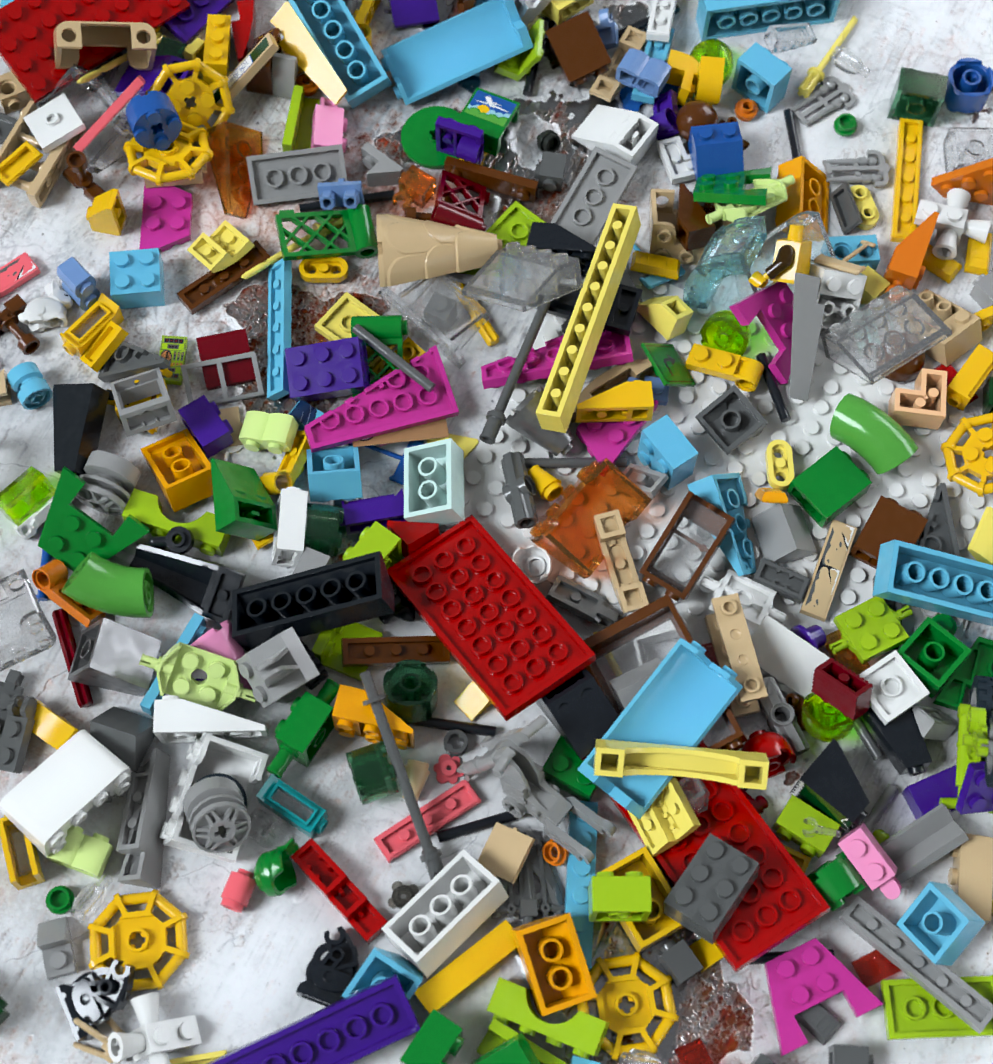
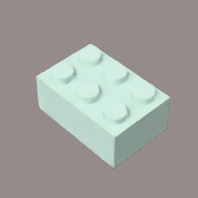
[404,438,465,526]

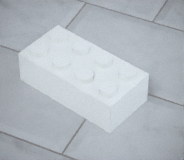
[381,849,509,978]

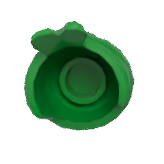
[253,838,299,897]

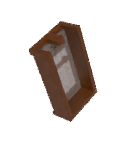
[639,491,736,602]

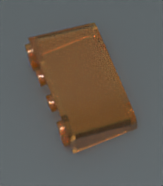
[529,458,652,579]

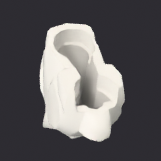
[18,278,73,333]

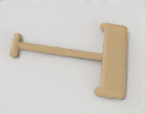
[814,240,876,275]

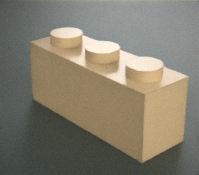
[948,833,993,925]

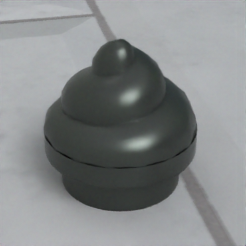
[537,130,561,153]

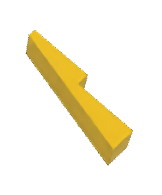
[414,920,517,1014]

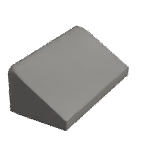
[912,706,957,741]

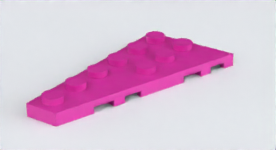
[481,331,634,389]
[304,345,459,453]

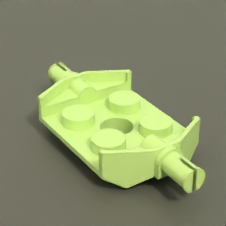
[705,174,795,225]
[139,642,256,711]

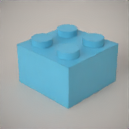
[731,42,792,114]
[109,248,165,309]
[637,415,699,490]
[306,446,363,503]
[896,881,986,966]

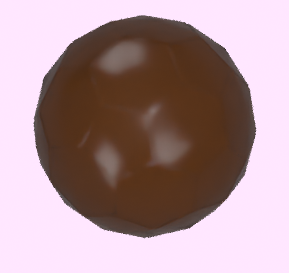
[676,100,718,141]

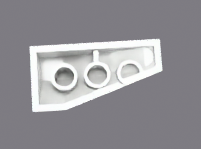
[153,695,268,744]

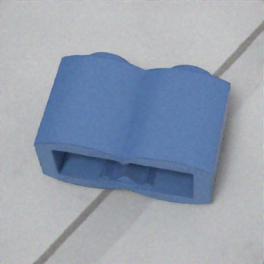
[615,48,671,97]
[57,257,100,311]

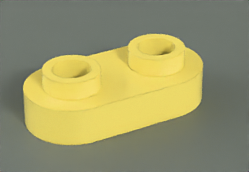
[850,185,879,230]
[765,439,795,490]

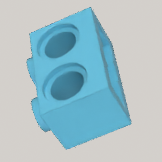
[824,235,880,271]

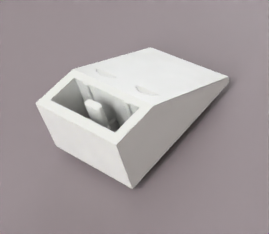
[571,104,659,166]
[809,263,867,348]

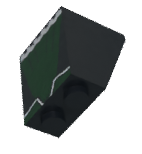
[790,739,870,836]

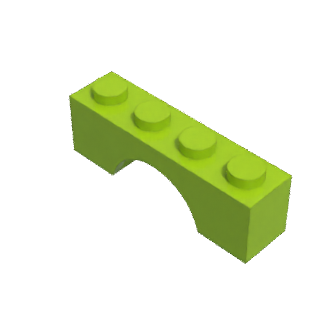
[122,488,231,556]
[486,977,610,1060]

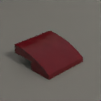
[196,328,256,391]

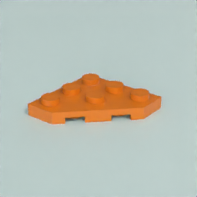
[931,158,993,205]

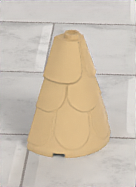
[376,214,503,287]

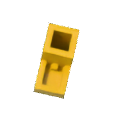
[666,49,699,106]
[694,56,725,105]

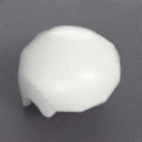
[511,544,553,584]

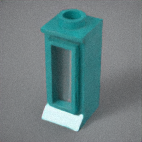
[255,773,329,839]

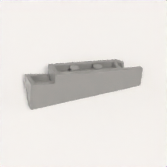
[789,273,825,401]
[116,748,170,889]

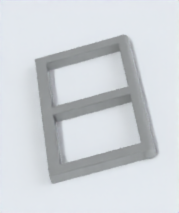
[180,351,265,405]

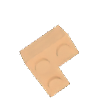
[888,368,947,430]

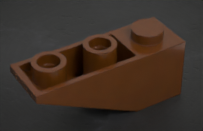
[676,183,716,251]

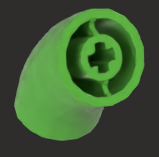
[830,393,918,474]
[61,552,155,618]

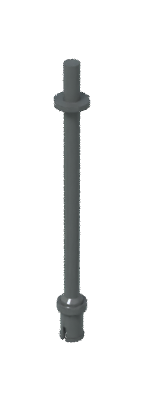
[479,269,563,445]
[360,670,444,880]

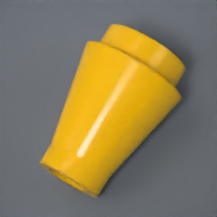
[528,465,563,502]

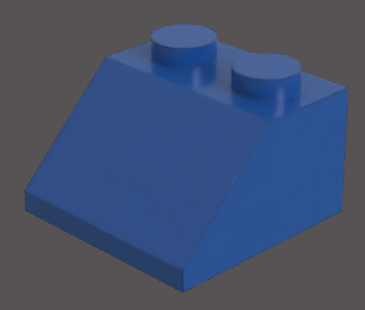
[688,121,744,182]

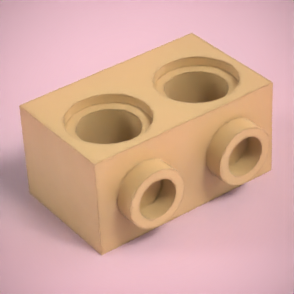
[0,71,50,114]

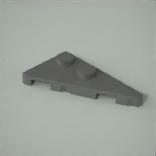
[98,341,171,383]
[918,483,960,556]

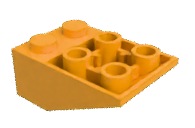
[332,684,415,750]

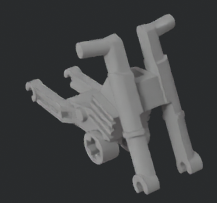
[456,715,617,865]

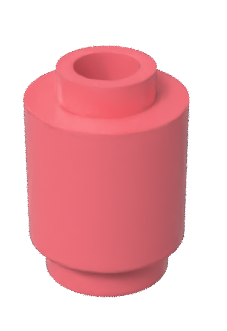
[220,868,256,913]

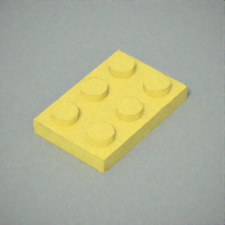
[314,292,395,370]

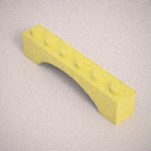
[593,739,769,790]

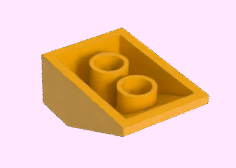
[140,428,213,512]

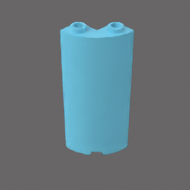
[380,0,534,105]
[577,638,743,820]

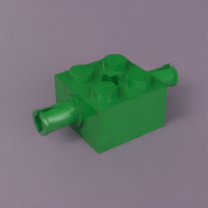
[266,678,340,779]

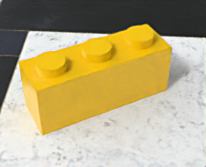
[203,14,231,85]

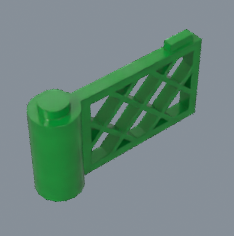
[275,204,378,261]
[351,315,409,397]

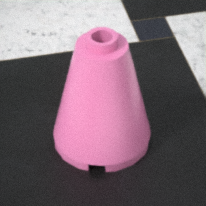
[191,620,253,690]

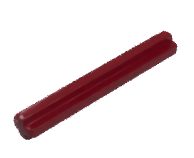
[52,608,93,708]

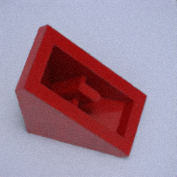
[387,520,440,557]

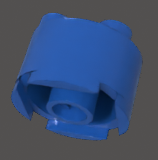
[941,58,993,113]
[126,91,182,151]

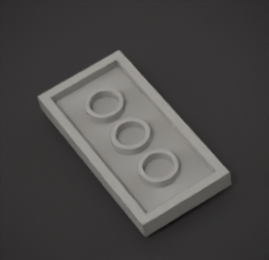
[246,144,347,205]
[550,146,638,246]

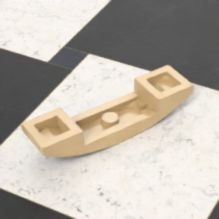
[589,26,647,102]
[571,359,654,423]
[593,509,649,614]

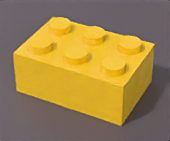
[596,846,684,953]

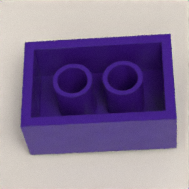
[285,336,371,402]

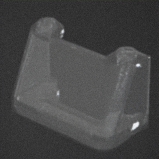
[38,64,134,174]

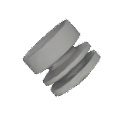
[75,450,141,516]
[183,776,251,853]

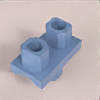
[317,178,365,210]

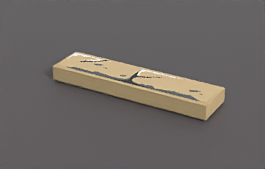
[799,519,857,622]

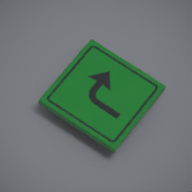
[641,343,696,387]

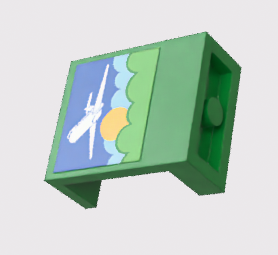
[456,87,520,156]

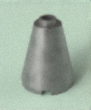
[506,386,575,456]

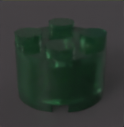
[303,503,344,558]
[383,659,438,723]
[345,741,399,805]

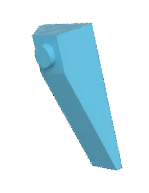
[687,473,756,576]

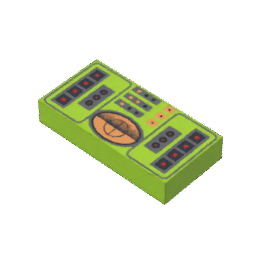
[159,335,188,385]

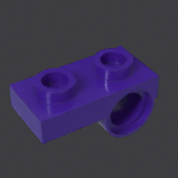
[649,89,679,141]

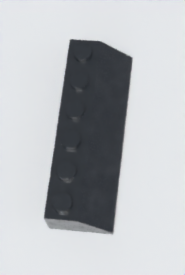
[232,551,395,651]

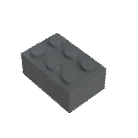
[664,833,760,945]

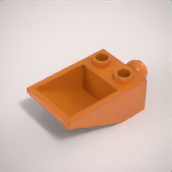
[883,212,939,304]

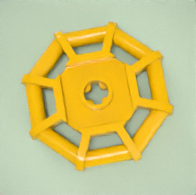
[145,57,235,141]
[123,121,214,186]
[940,412,993,497]
[87,889,190,991]
[577,952,679,1060]

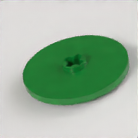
[401,106,460,169]

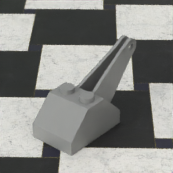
[236,627,320,708]

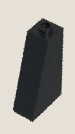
[53,383,110,477]
[860,706,932,776]

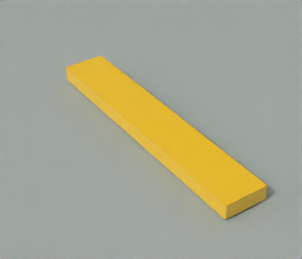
[890,118,924,243]

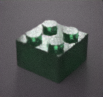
[887,67,948,127]

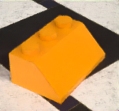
[775,156,829,240]
[511,912,597,1016]

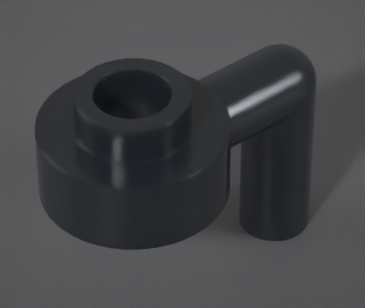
[149,526,194,554]

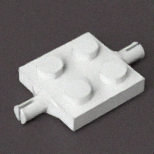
[700,569,787,631]

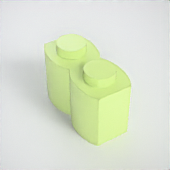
[239,411,299,454]
[46,825,114,879]

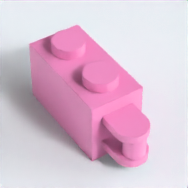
[311,97,348,153]
[838,822,902,900]

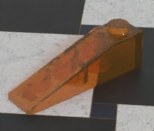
[207,121,263,219]

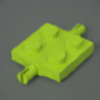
[829,597,913,665]

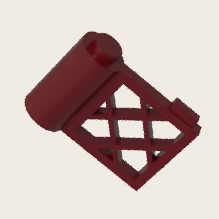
[430,170,490,231]

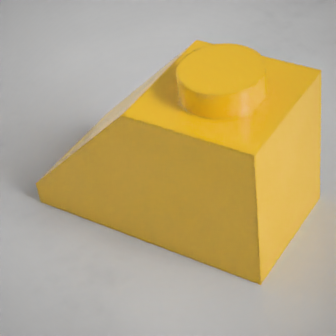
[86,188,127,236]

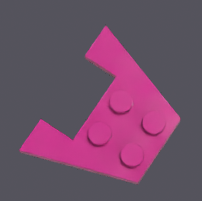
[729,281,794,385]
[764,938,883,1057]

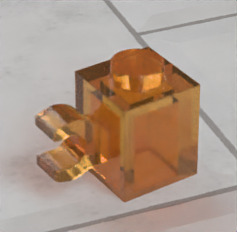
[392,165,436,212]

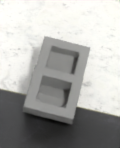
[272,52,299,100]

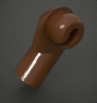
[785,693,811,731]

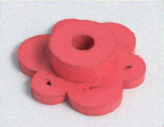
[433,754,464,784]

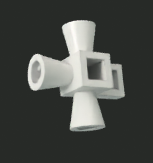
[914,188,991,260]
[108,992,202,1064]

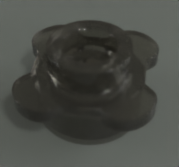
[388,881,419,909]

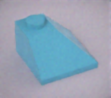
[342,947,423,1000]

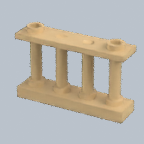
[0,100,86,209]
[704,593,768,718]

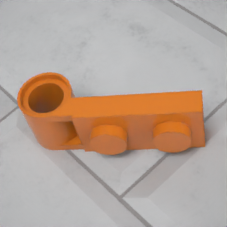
[32,559,106,627]

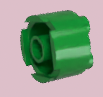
[807,851,868,912]

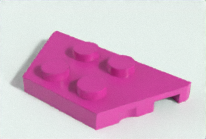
[140,184,193,252]
[576,400,659,475]

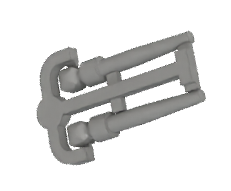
[792,76,855,126]
[822,150,890,188]

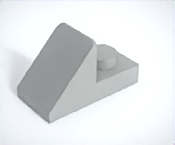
[361,142,404,187]
[615,463,669,507]
[37,916,78,980]

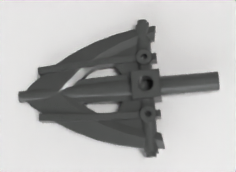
[491,832,565,924]

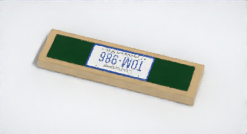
[213,32,279,116]

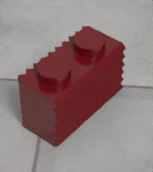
[811,658,873,720]

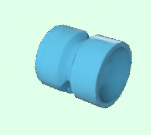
[6,362,53,410]

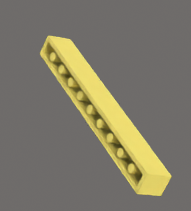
[536,203,641,433]

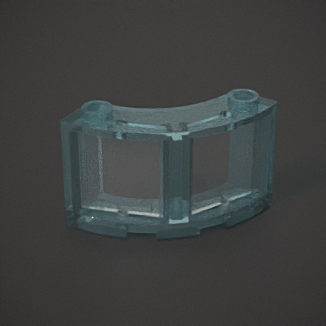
[683,216,767,309]

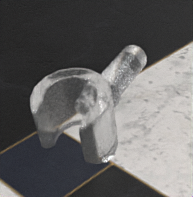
[802,817,841,838]

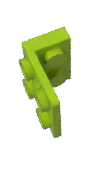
[494,18,545,81]
[312,623,383,681]

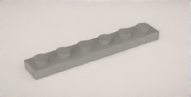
[839,895,993,1034]

